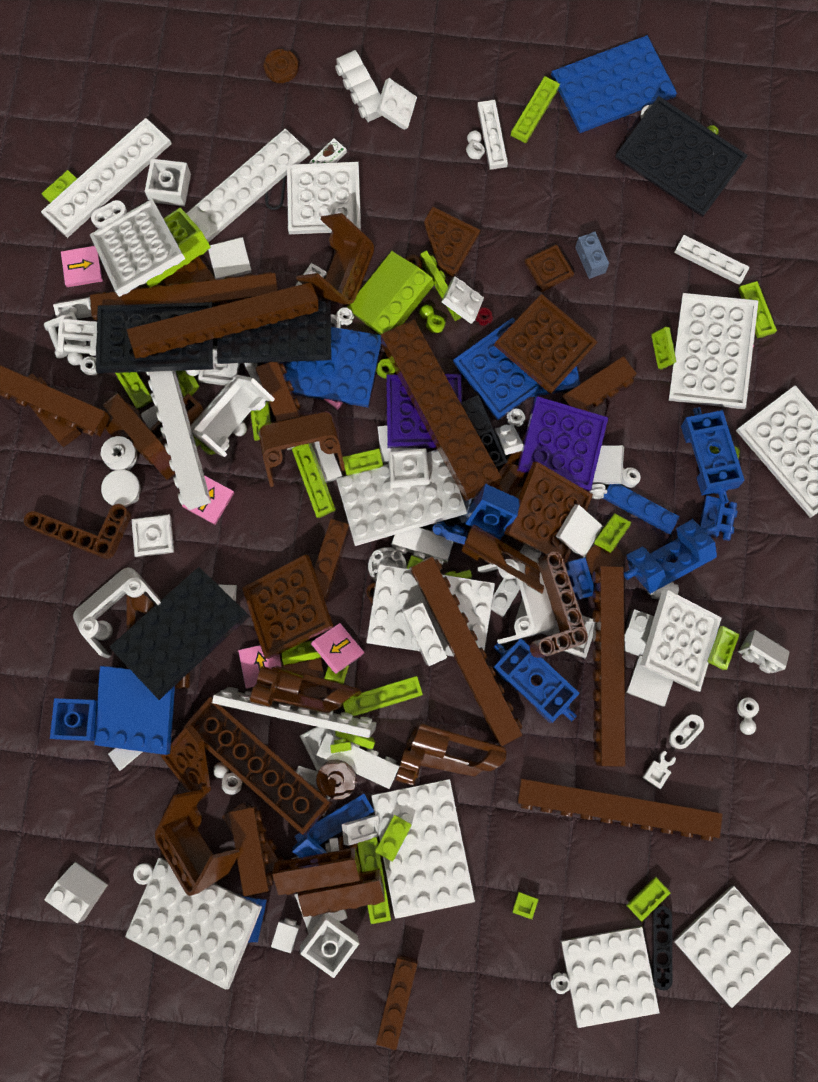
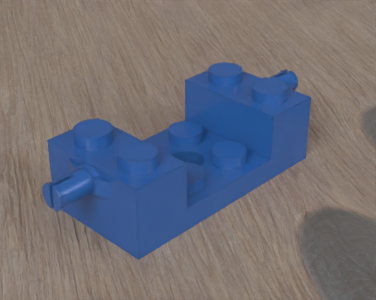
[681,407,745,504]
[623,519,718,594]
[493,638,580,723]

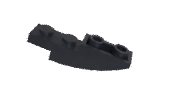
[462,395,508,468]

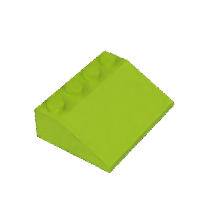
[146,207,211,288]
[347,251,434,335]

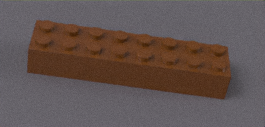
[183,697,332,835]

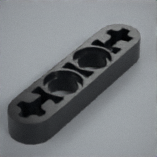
[652,905,673,991]

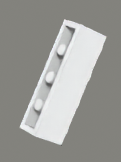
[316,731,399,789]

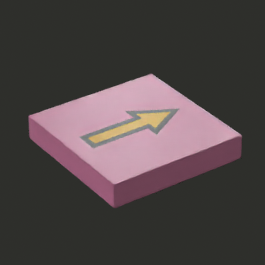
[61,246,103,287]
[182,476,234,525]
[311,623,364,674]
[238,645,282,689]

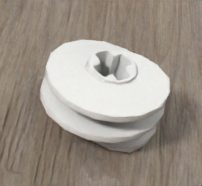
[101,436,138,471]

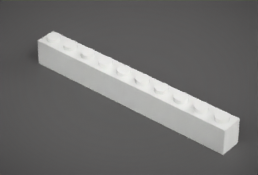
[146,371,211,510]

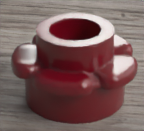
[475,308,493,326]

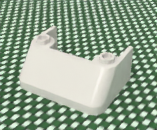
[191,375,275,457]
[478,556,556,644]
[73,568,161,658]

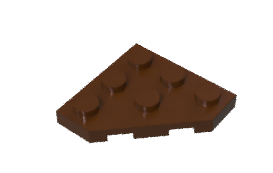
[424,207,481,277]
[161,256,215,286]
[161,724,211,801]

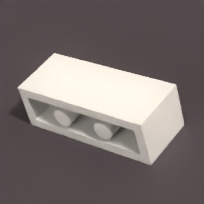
[392,528,454,565]
[402,602,447,666]

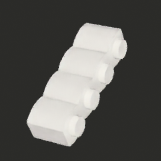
[335,50,382,122]

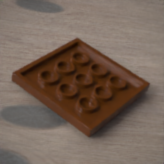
[494,294,598,394]
[505,462,593,564]
[242,555,334,659]

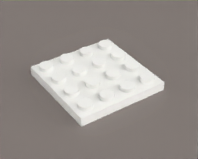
[287,162,361,234]
[640,590,721,692]
[673,885,791,1008]
[561,926,659,1028]

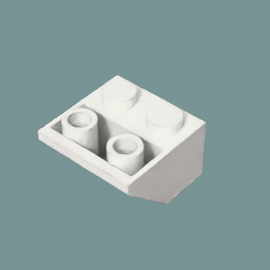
[738,630,789,673]

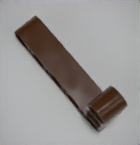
[102,393,175,480]
[24,504,131,559]
[530,552,588,658]

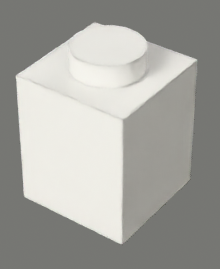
[271,918,300,953]

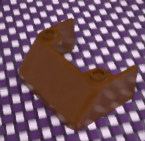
[296,213,374,304]
[259,411,345,487]
[155,790,240,896]

